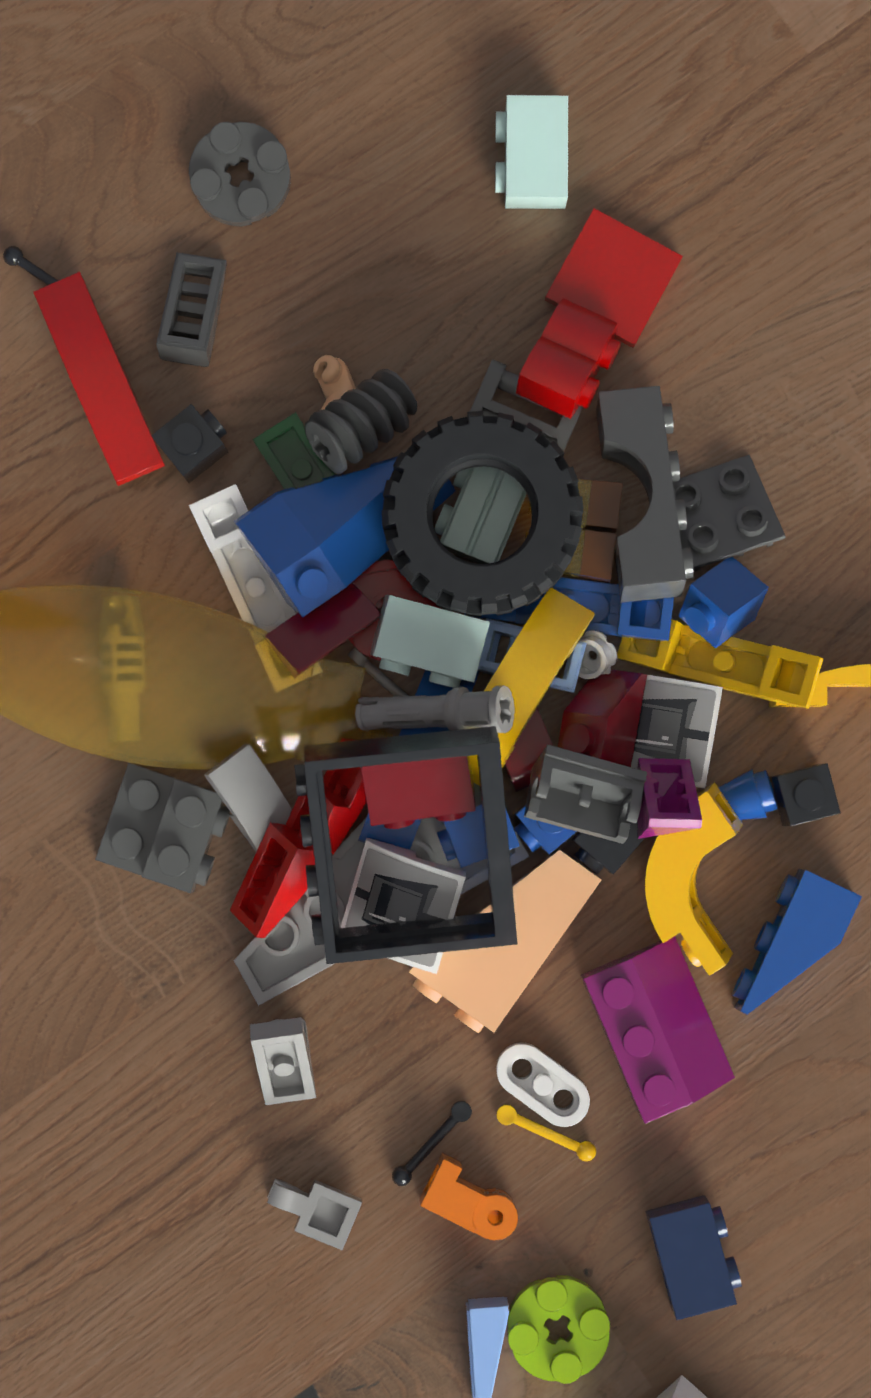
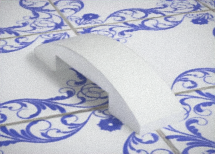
[189,484,322,692]

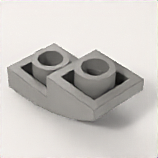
[204,744,292,852]

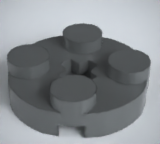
[189,122,291,227]

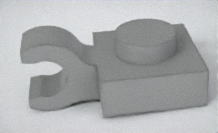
[267,1178,362,1250]

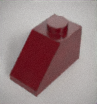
[557,669,647,767]

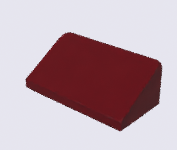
[264,582,381,679]

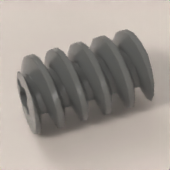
[304,369,417,474]

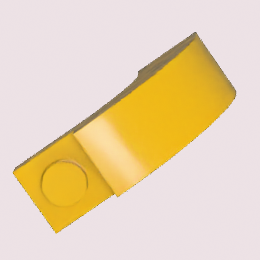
[645,782,743,976]

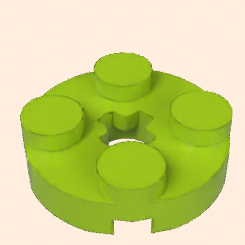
[507,1275,610,1384]

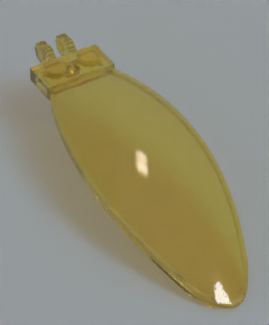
[0,585,393,769]

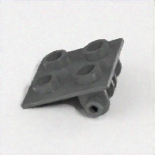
[673,454,786,572]

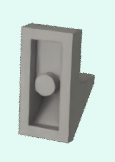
[250,1017,316,1105]

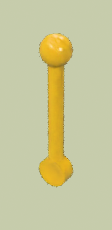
[497,1104,597,1162]

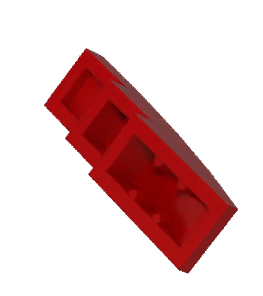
[33,271,165,486]
[230,737,367,938]

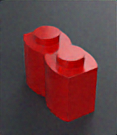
[516,298,621,419]

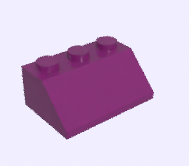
[580,936,735,1124]

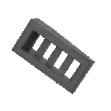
[156,252,227,367]

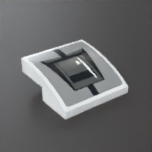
[631,675,723,789]
[340,838,466,974]

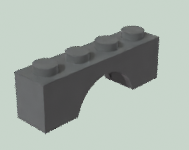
[596,386,693,603]

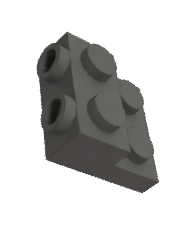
[95,763,231,893]

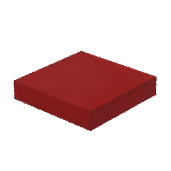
[545,208,683,348]

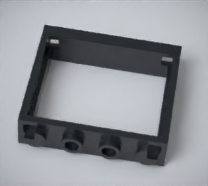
[294,726,518,964]

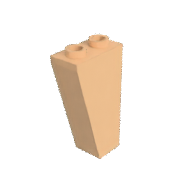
[409,849,602,1033]

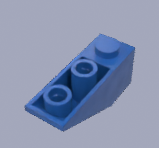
[732,869,862,1015]

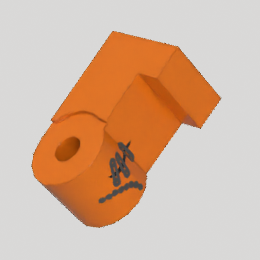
[419,1152,518,1241]

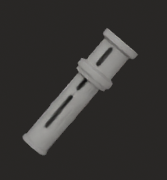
[355,685,515,733]

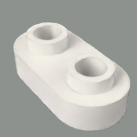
[496,1042,590,1127]

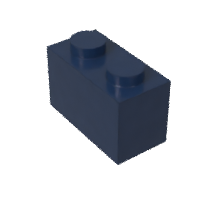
[645,1195,742,1320]

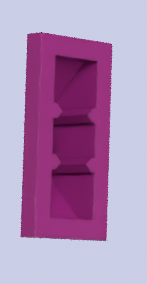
[637,758,702,839]

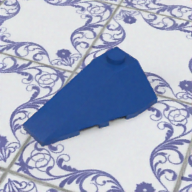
[234,456,456,617]

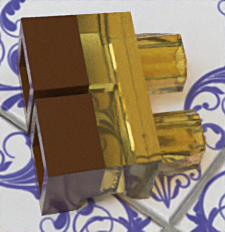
[525,479,623,583]

